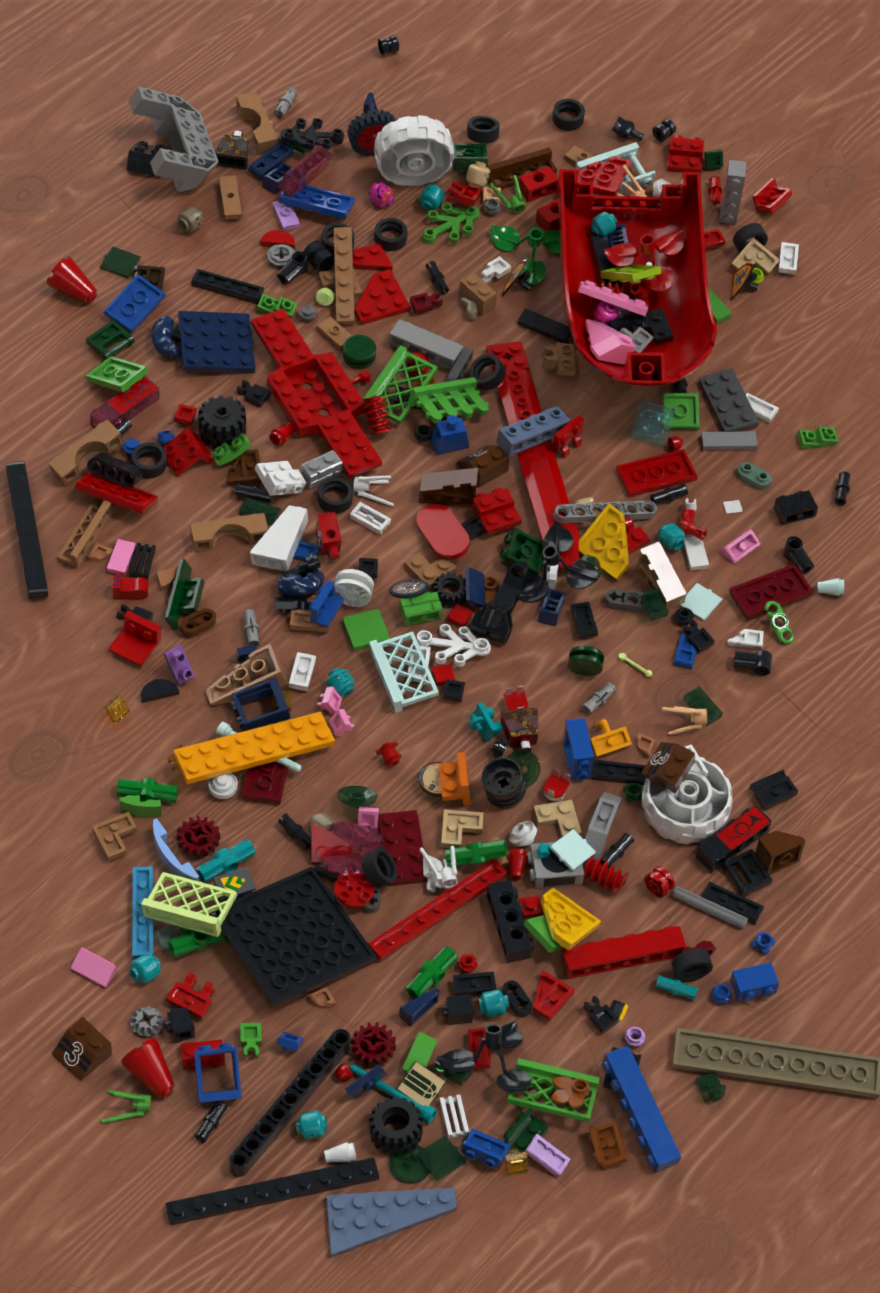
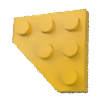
[579,503,629,580]
[540,888,601,950]

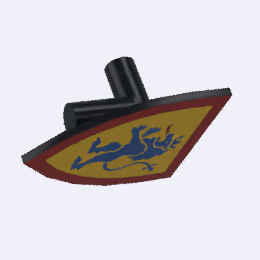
[502,261,532,296]
[730,263,758,301]

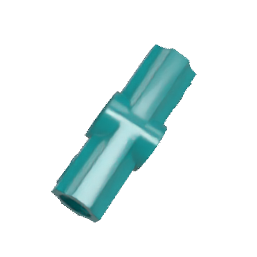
[196,839,256,884]

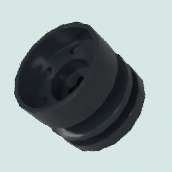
[481,757,526,808]

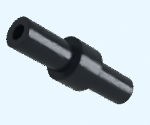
[314,865,341,882]

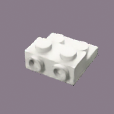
[254,461,306,496]

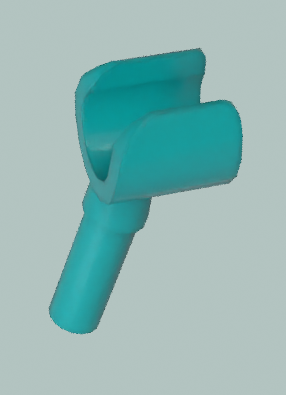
[537,841,557,858]

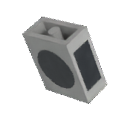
[527,842,584,889]

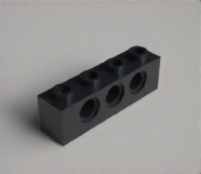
[486,880,534,963]

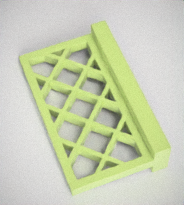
[141,872,237,937]

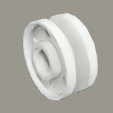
[334,569,374,607]

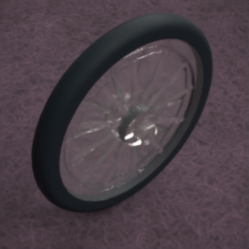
[389,579,429,598]

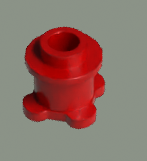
[376,742,402,767]

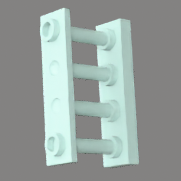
[575,142,656,196]

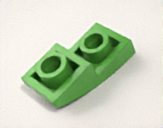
[256,294,297,318]
[796,426,839,449]
[212,433,252,466]
[119,795,162,817]
[402,1032,438,1078]

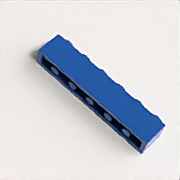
[602,1046,681,1173]

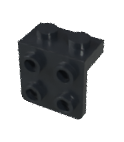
[127,141,169,177]

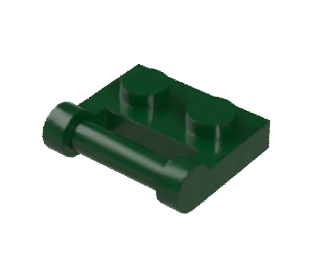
[86,320,135,361]

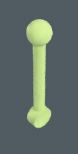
[619,653,652,677]

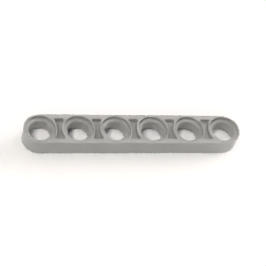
[553,500,657,524]

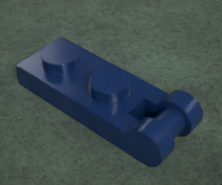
[248,141,294,181]

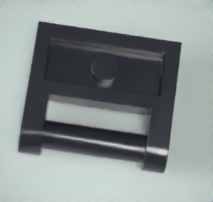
[721,849,773,897]

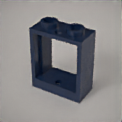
[231,678,291,731]

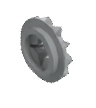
[267,244,295,268]
[130,1005,164,1037]

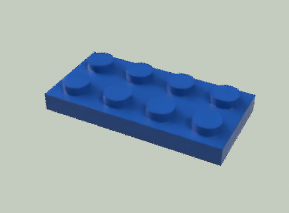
[279,181,355,219]

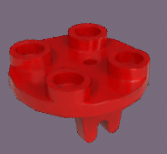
[334,871,375,908]

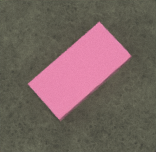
[107,539,136,576]

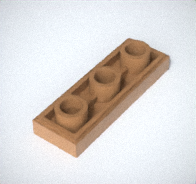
[219,175,242,219]

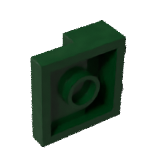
[452,144,488,173]
[499,528,544,574]

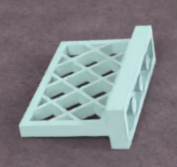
[369,631,439,713]

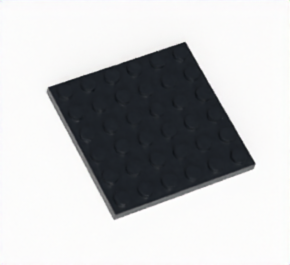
[209,866,377,1008]

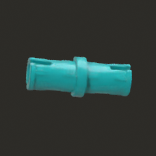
[655,975,698,1000]

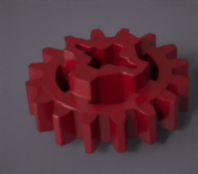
[177,816,220,858]
[351,1022,396,1067]

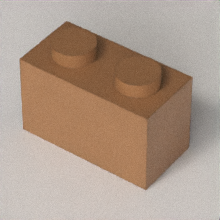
[459,272,497,316]

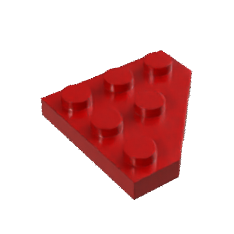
[576,157,631,196]
[354,269,411,325]

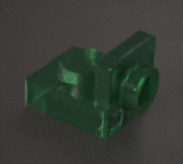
[641,588,669,621]
[695,1072,726,1103]

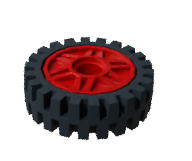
[347,109,396,156]

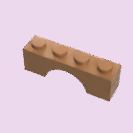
[236,91,280,155]
[49,420,124,487]
[190,513,268,553]

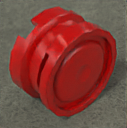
[644,866,675,898]

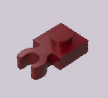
[409,292,443,314]

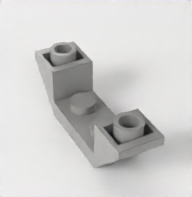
[585,792,623,861]

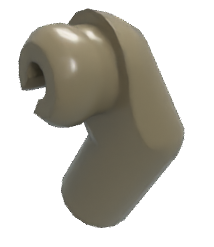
[460,297,478,320]

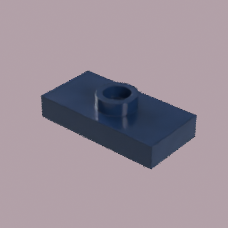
[345,1065,387,1099]

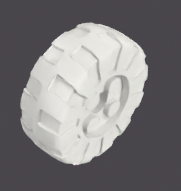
[374,115,454,186]
[642,757,733,844]

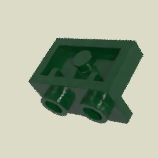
[503,1108,549,1160]

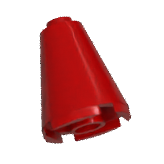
[47,256,97,303]
[121,1038,175,1099]

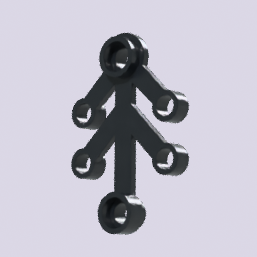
[280,118,345,150]

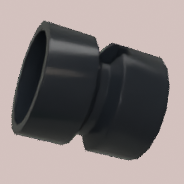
[303,240,335,272]

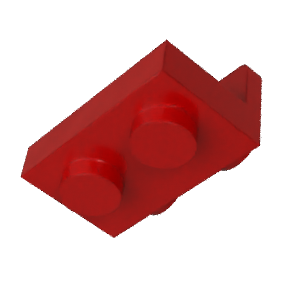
[752,178,792,214]

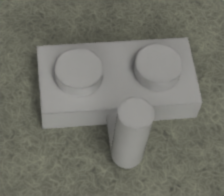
[619,327,654,352]

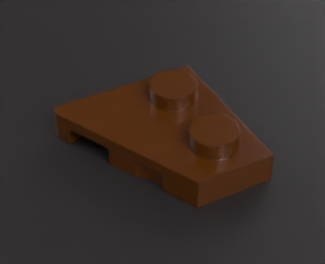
[227,449,262,486]

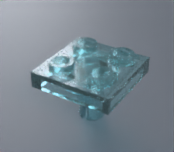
[631,400,676,445]

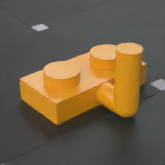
[590,719,632,757]

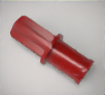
[708,175,722,206]

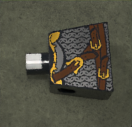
[215,131,248,170]

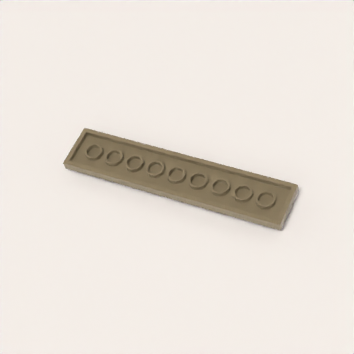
[672,1028,880,1098]

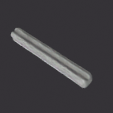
[672,886,748,929]

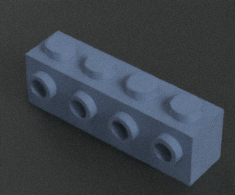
[496,406,570,457]

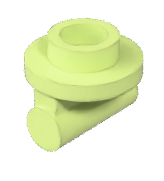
[316,288,335,306]

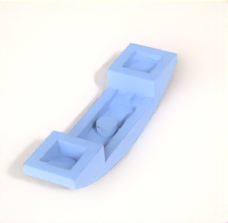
[153,818,199,881]

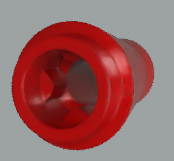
[269,422,295,446]
[508,848,527,880]

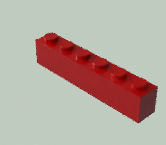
[561,926,687,980]

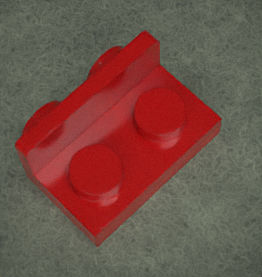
[180,1039,225,1071]

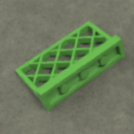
[364,345,438,424]
[507,1058,600,1123]

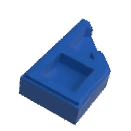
[673,633,696,670]

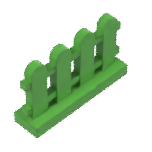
[408,377,490,423]

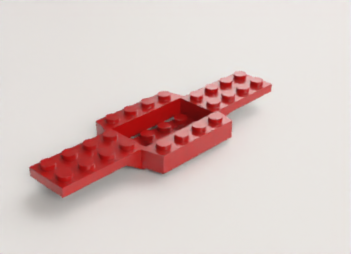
[251,308,382,478]

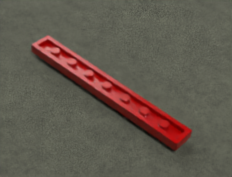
[368,859,507,961]

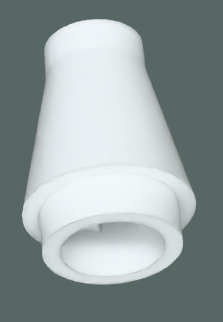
[324,1142,356,1163]

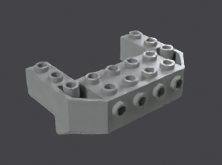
[128,86,218,192]

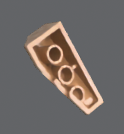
[206,644,288,706]

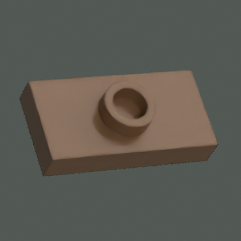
[564,145,594,166]
[317,317,352,350]

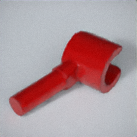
[351,370,371,384]

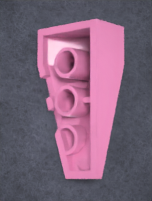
[585,319,636,365]

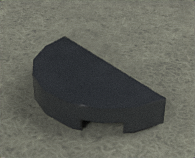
[141,679,179,703]

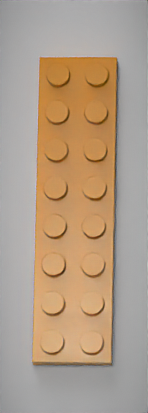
[173,712,335,784]

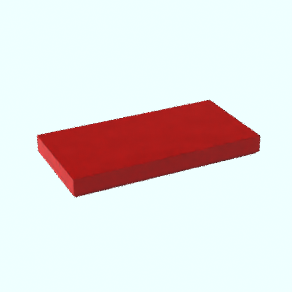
[616,449,698,497]
[75,472,158,514]

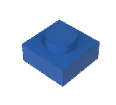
[277,1032,303,1051]

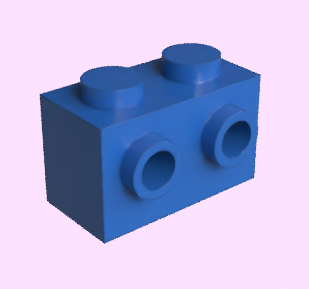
[730,962,779,1002]

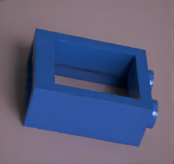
[562,718,594,781]
[194,1043,242,1103]

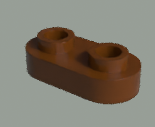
[180,608,216,636]

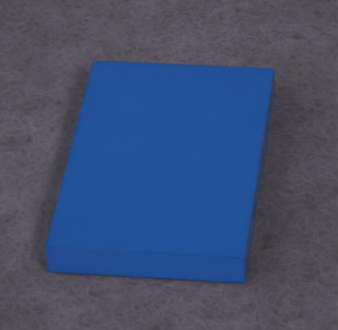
[104,274,166,334]

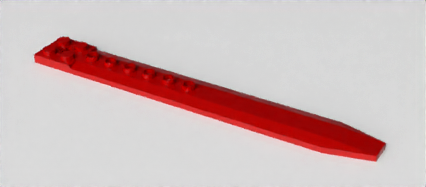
[486,341,579,570]

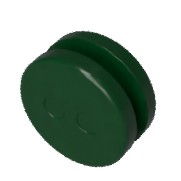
[343,335,376,369]
[568,646,605,676]

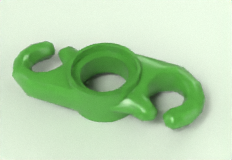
[764,601,794,644]

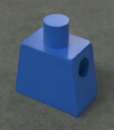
[431,415,469,456]

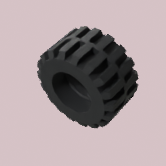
[369,1097,423,1156]

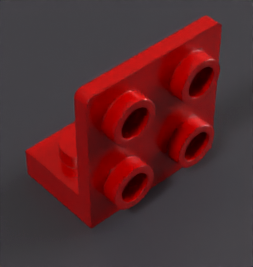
[163,427,214,476]
[109,611,161,667]

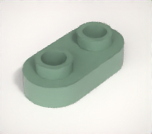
[737,462,772,490]

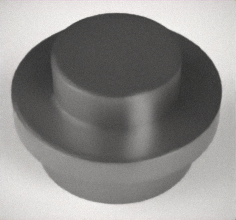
[483,198,501,215]
[299,305,317,322]

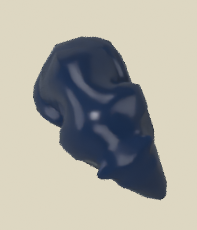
[151,316,182,359]
[278,570,325,599]

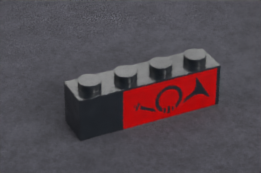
[696,805,772,873]

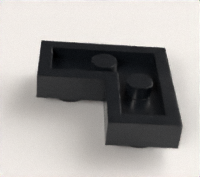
[628,308,673,344]

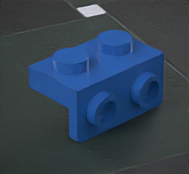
[309,580,344,628]
[461,1128,511,1169]

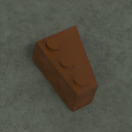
[419,468,478,508]

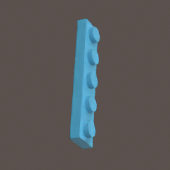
[132,867,153,960]

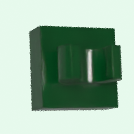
[704,149,723,170]

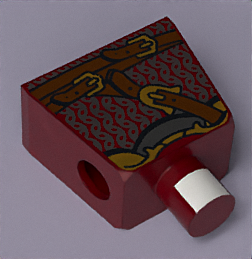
[500,708,538,754]

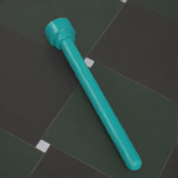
[349,1064,438,1124]

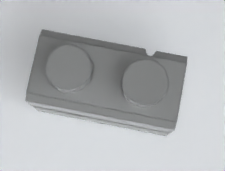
[301,450,342,489]

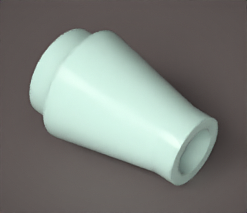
[818,578,844,596]

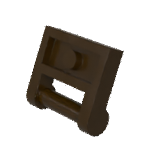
[133,265,165,291]

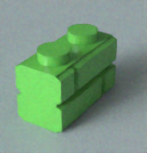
[399,592,443,626]

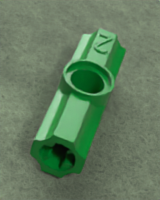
[116,778,178,804]
[445,839,508,867]
[168,930,225,958]
[406,946,458,999]

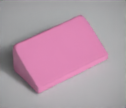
[719,529,761,564]
[71,947,117,988]

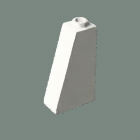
[250,505,308,571]

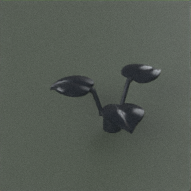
[519,522,598,602]
[437,1021,531,1092]

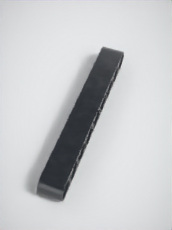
[6,461,48,599]
[230,1029,350,1177]

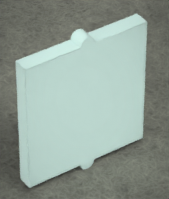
[680,583,723,621]
[550,829,596,871]

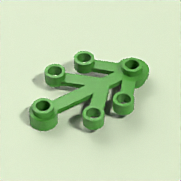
[422,203,480,244]

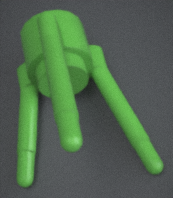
[490,175,526,213]
[101,1090,151,1124]

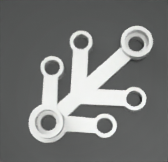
[417,624,491,667]

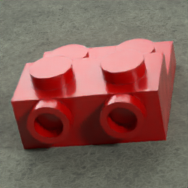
[667,135,704,175]
[472,487,522,535]

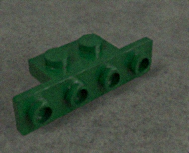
[165,558,205,629]

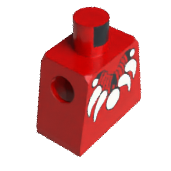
[315,512,342,560]

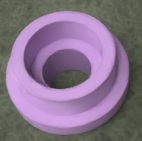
[625,1027,645,1047]

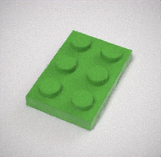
[85,356,149,392]

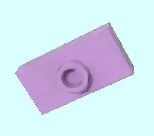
[273,201,300,231]
[524,1134,571,1177]

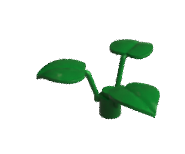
[490,226,560,285]

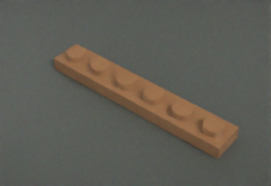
[334,227,355,325]

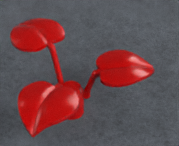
[604,229,684,292]

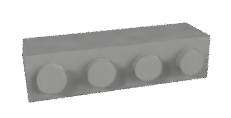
[719,160,746,225]
[389,319,464,371]

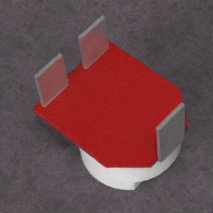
[503,686,529,711]
[544,768,571,802]

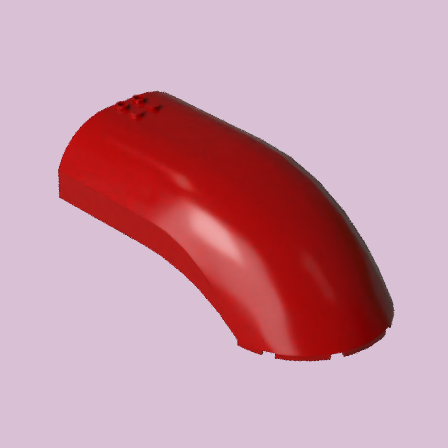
[558,169,717,386]

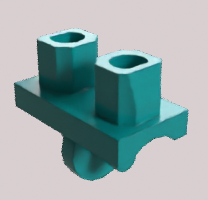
[468,702,503,742]

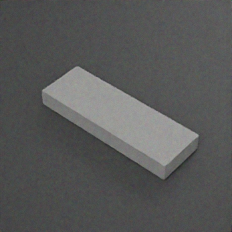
[701,431,758,450]

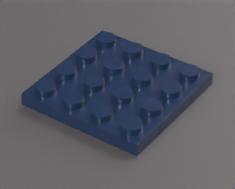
[177,311,256,373]

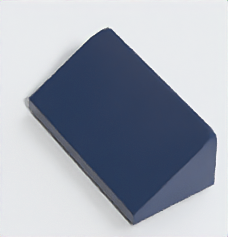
[465,567,485,609]

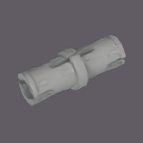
[274,87,298,118]
[243,609,260,647]
[582,682,616,715]

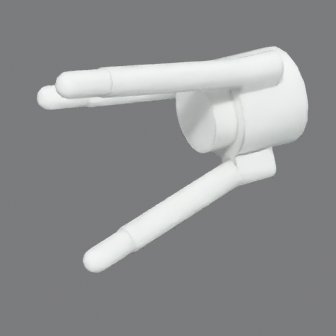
[353,475,394,507]
[420,846,458,888]

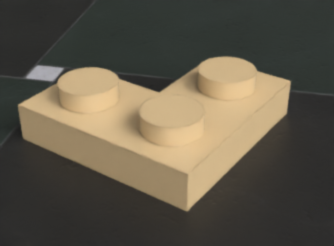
[731,238,780,274]
[533,800,582,838]
[441,809,483,848]

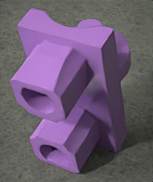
[163,645,195,685]

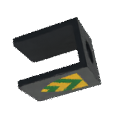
[214,867,256,903]

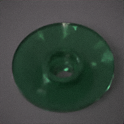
[507,749,540,788]
[337,786,377,809]

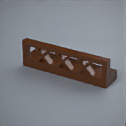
[487,147,557,190]

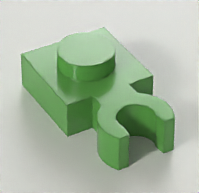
[240,1023,262,1059]

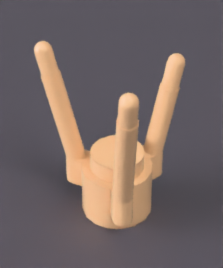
[616,165,647,197]
[661,706,707,735]

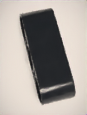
[87,453,143,487]

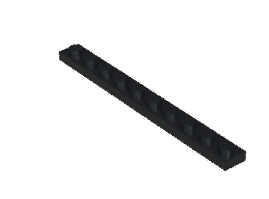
[165,1157,379,1226]

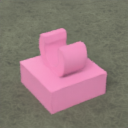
[317,687,342,715]
[329,709,354,737]
[357,807,379,830]

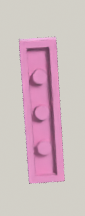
[578,281,648,316]

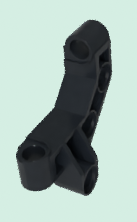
[470,561,529,645]

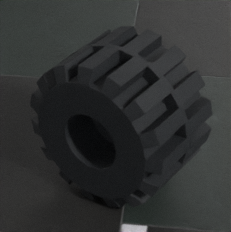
[198,395,247,449]

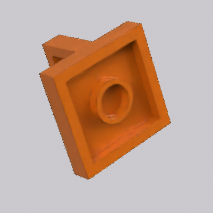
[439,752,471,807]

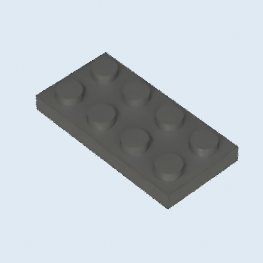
[699,368,759,432]

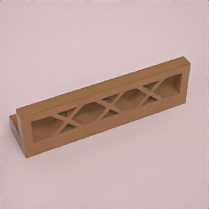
[57,500,112,568]

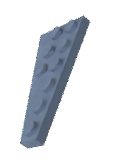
[326,1188,457,1258]

